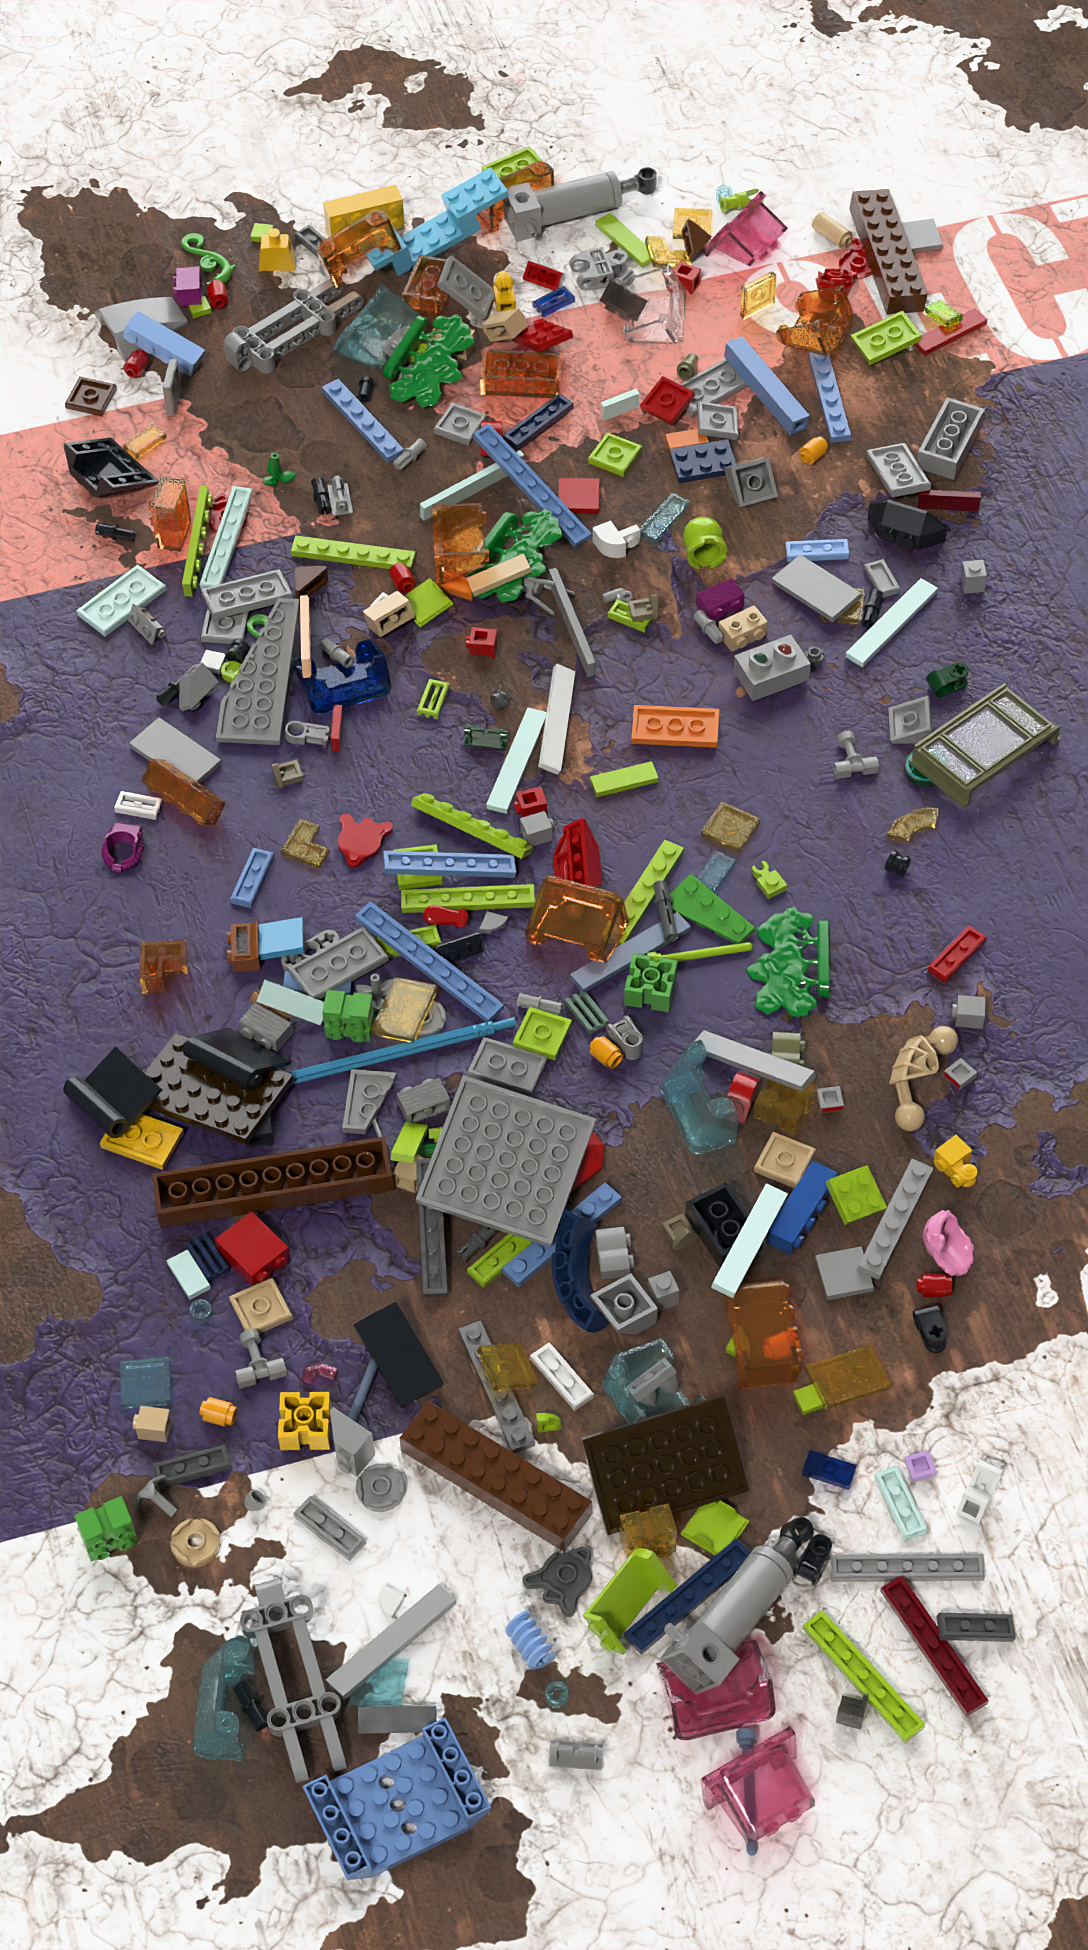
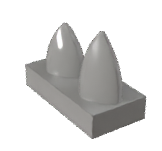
[626,1357,678,1406]

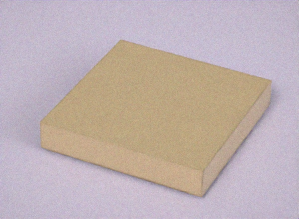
[754,1132,816,1188]
[229,1278,292,1334]

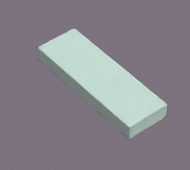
[256,980,324,1025]
[874,1466,928,1542]

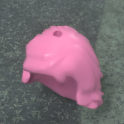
[922,1210,974,1276]

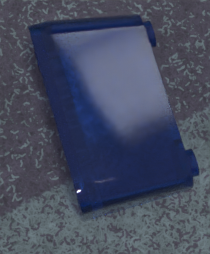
[293,638,391,714]

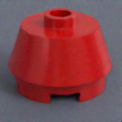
[815,268,854,302]

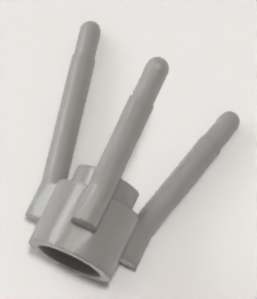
[522,577,575,615]

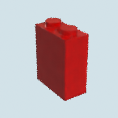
[215,1211,290,1286]

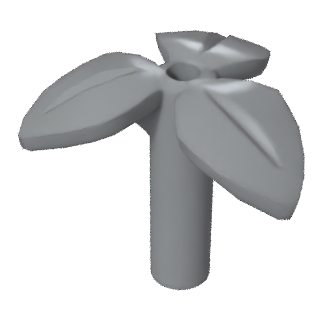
[356,974,395,1011]
[135,1475,177,1517]

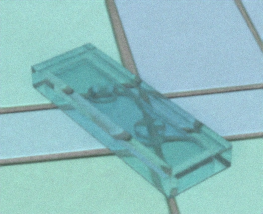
[639,492,689,543]

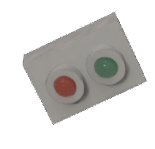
[734,635,811,701]

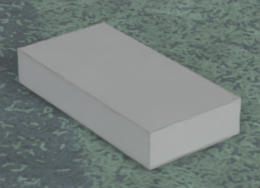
[864,559,900,598]

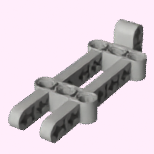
[224,276,364,374]
[240,1578,347,1783]

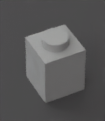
[961,560,987,594]
[520,811,555,846]
[952,995,985,1029]
[648,1271,680,1312]

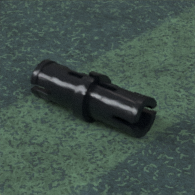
[311,477,331,515]
[861,589,883,629]

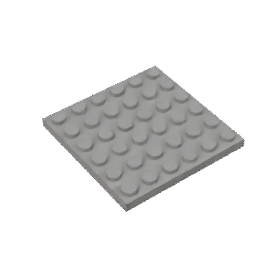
[416,1075,596,1247]

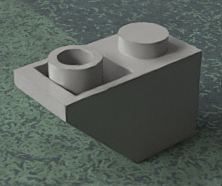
[179,662,218,711]

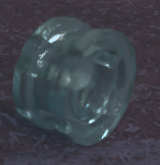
[716,185,733,202]
[190,1299,212,1324]
[545,1681,568,1708]

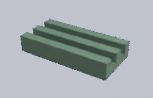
[565,991,609,1035]

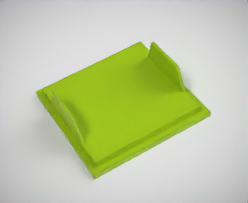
[404,578,454,628]
[680,1501,750,1556]

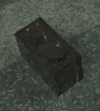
[599,280,648,321]

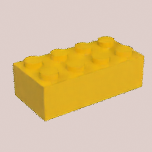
[323,185,405,245]

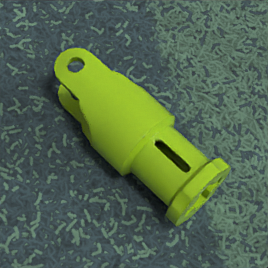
[719,188,764,214]

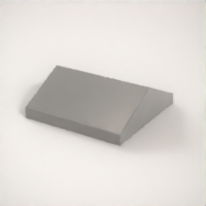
[888,696,932,744]

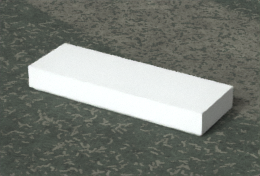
[530,1342,594,1411]

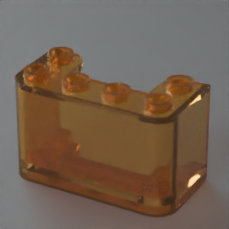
[724,1279,802,1390]

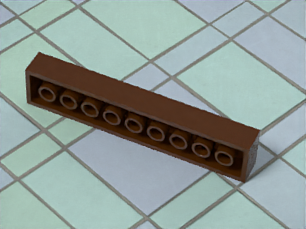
[152,1136,394,1228]

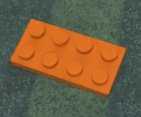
[631,705,719,748]

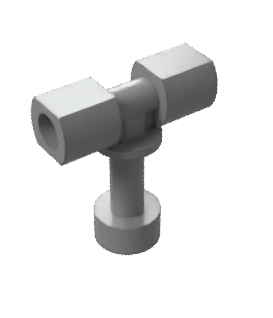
[833,731,879,779]
[235,1329,287,1389]

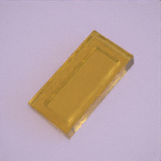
[123,423,167,459]

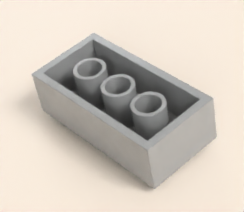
[917,397,985,480]

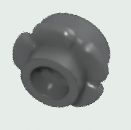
[804,647,824,666]
[490,690,509,710]

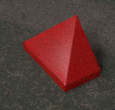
[522,261,563,292]

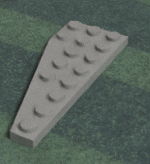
[216,598,300,745]

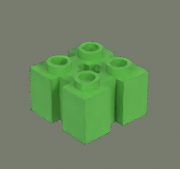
[624,953,678,1012]
[322,990,375,1042]
[74,1496,138,1562]

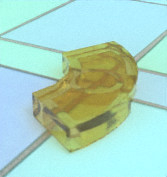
[887,808,939,843]

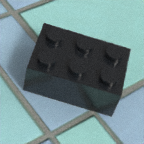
[685,1182,763,1269]

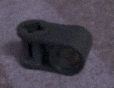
[912,1304,947,1353]
[793,1534,832,1587]

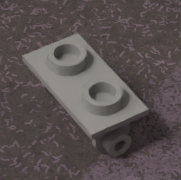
[381,326,410,357]
[327,476,353,516]
[128,604,166,645]
[549,1741,603,1770]

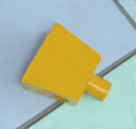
[259,229,296,271]

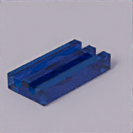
[532,286,575,318]

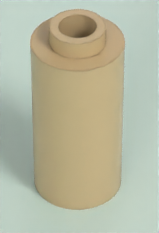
[811,212,852,248]

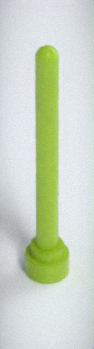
[646,942,753,962]

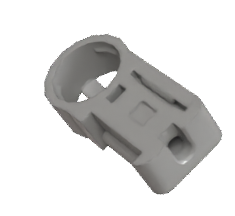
[285,721,330,748]

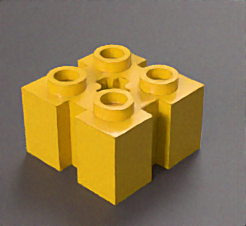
[278,1392,331,1450]

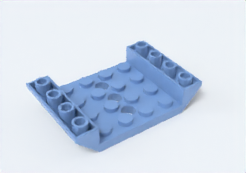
[302,1717,492,1880]

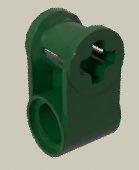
[926,662,969,698]

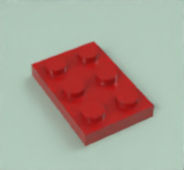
[512,319,573,352]

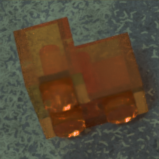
[139,940,189,994]

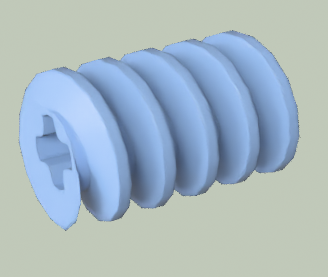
[505,1610,557,1670]

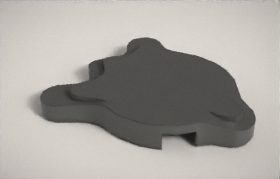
[522,1547,592,1617]

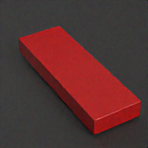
[927,925,987,983]

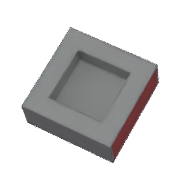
[944,1058,977,1090]
[816,1086,844,1113]

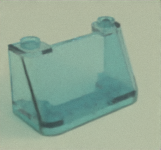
[331,284,419,369]
[661,1040,738,1154]
[192,1637,255,1761]

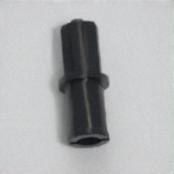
[95,522,136,542]
[156,673,185,706]
[233,1681,268,1731]

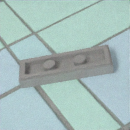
[293,1496,366,1561]

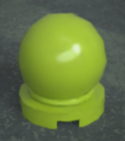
[683,516,728,569]

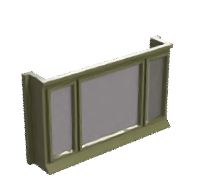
[908,683,1061,808]

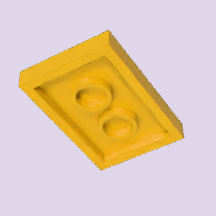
[100,1114,184,1170]

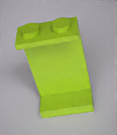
[582,1547,677,1655]

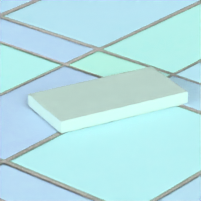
[77,565,166,637]

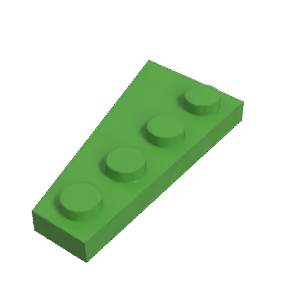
[669,874,755,944]

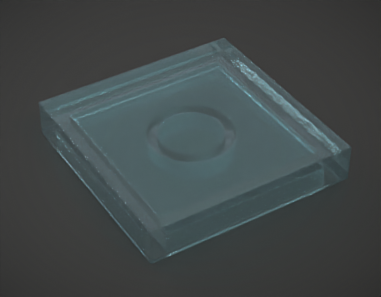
[120,1357,171,1409]
[348,1660,408,1709]

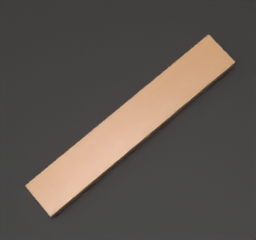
[300,595,311,678]

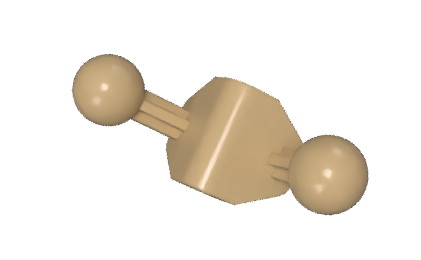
[889,1026,958,1132]

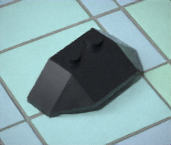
[868,499,948,550]

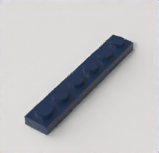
[624,1538,751,1655]

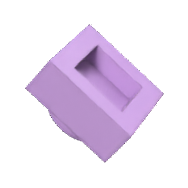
[904,1451,937,1483]

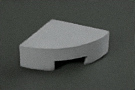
[480,911,508,934]

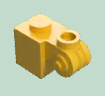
[493,271,516,312]
[934,1135,977,1188]

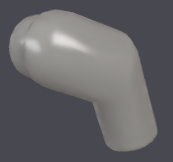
[602,588,633,604]

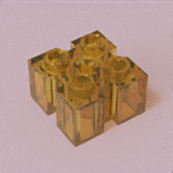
[754,1079,817,1135]
[620,1503,677,1560]

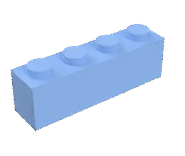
[123,311,205,377]

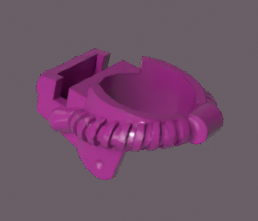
[101,823,143,873]

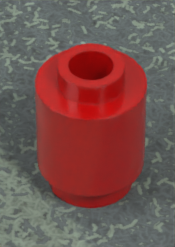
[207,280,229,309]
[123,349,149,378]
[389,563,416,593]
[916,1273,952,1298]

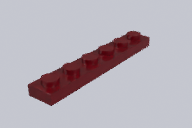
[880,1576,989,1717]

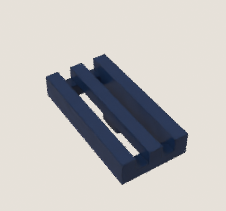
[185,1232,229,1282]

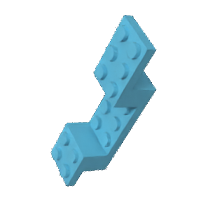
[358,167,509,276]

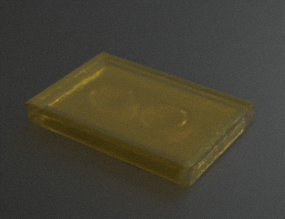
[371,977,438,1043]
[804,1344,892,1410]

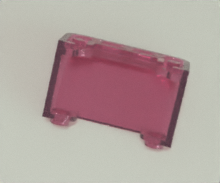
[656,1639,776,1741]

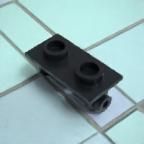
[435,932,484,963]

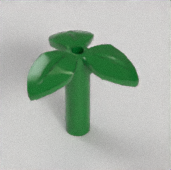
[262,453,296,486]

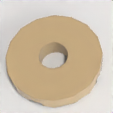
[170,1518,221,1568]

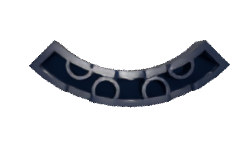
[552,1208,609,1333]

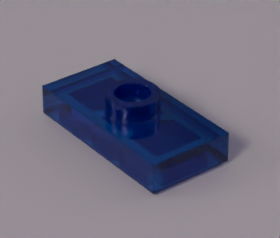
[802,1450,857,1490]

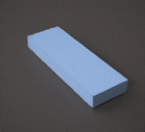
[785,539,849,562]

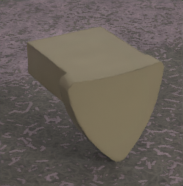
[628,594,658,622]
[271,760,304,789]
[662,1213,699,1250]

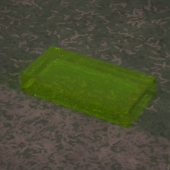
[924,299,963,327]

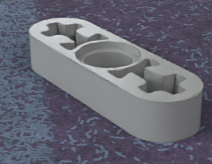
[281,930,339,972]

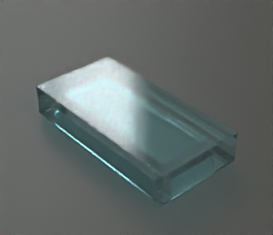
[697,851,736,893]

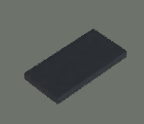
[353,1301,444,1409]

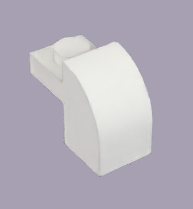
[593,521,640,558]
[956,1460,1003,1524]

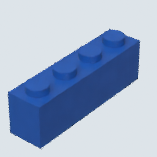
[766,1160,837,1255]

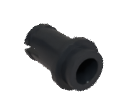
[357,376,374,403]

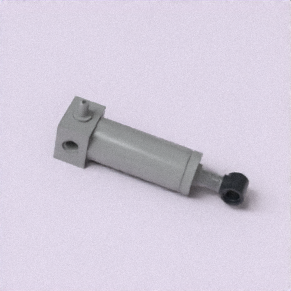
[503,167,657,242]
[659,1517,814,1695]

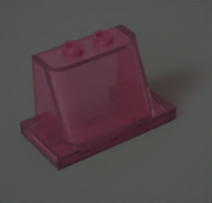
[702,191,788,267]
[701,1726,815,1845]

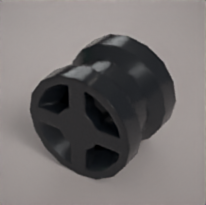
[225,639,250,664]
[885,850,911,877]

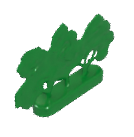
[383,314,475,407]
[466,509,562,602]
[745,906,830,1017]

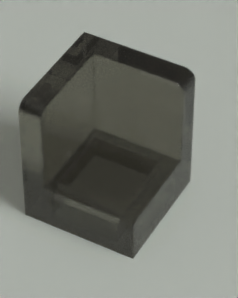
[836,1694,869,1730]

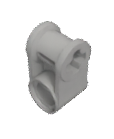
[606,1015,643,1060]

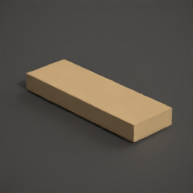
[467,554,532,597]

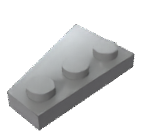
[342,1069,397,1134]

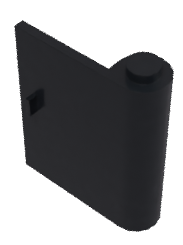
[183,1028,291,1090]
[63,1046,163,1138]

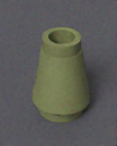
[677,353,698,380]

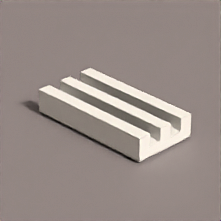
[114,791,163,820]

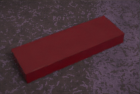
[918,490,981,512]

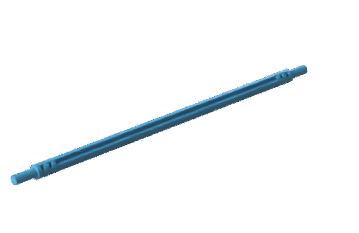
[160,1017,516,1116]

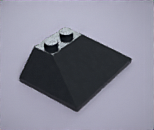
[64,437,159,497]

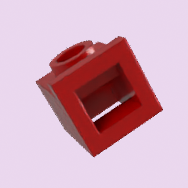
[670,261,701,295]
[466,627,497,659]
[513,787,548,818]

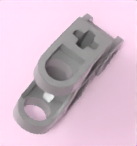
[569,247,628,290]

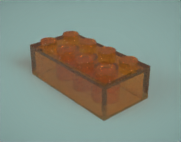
[480,349,563,398]

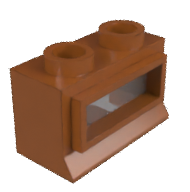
[227,921,260,972]

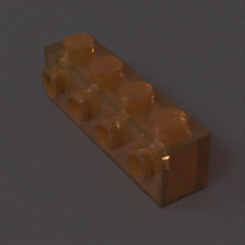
[141,758,226,826]

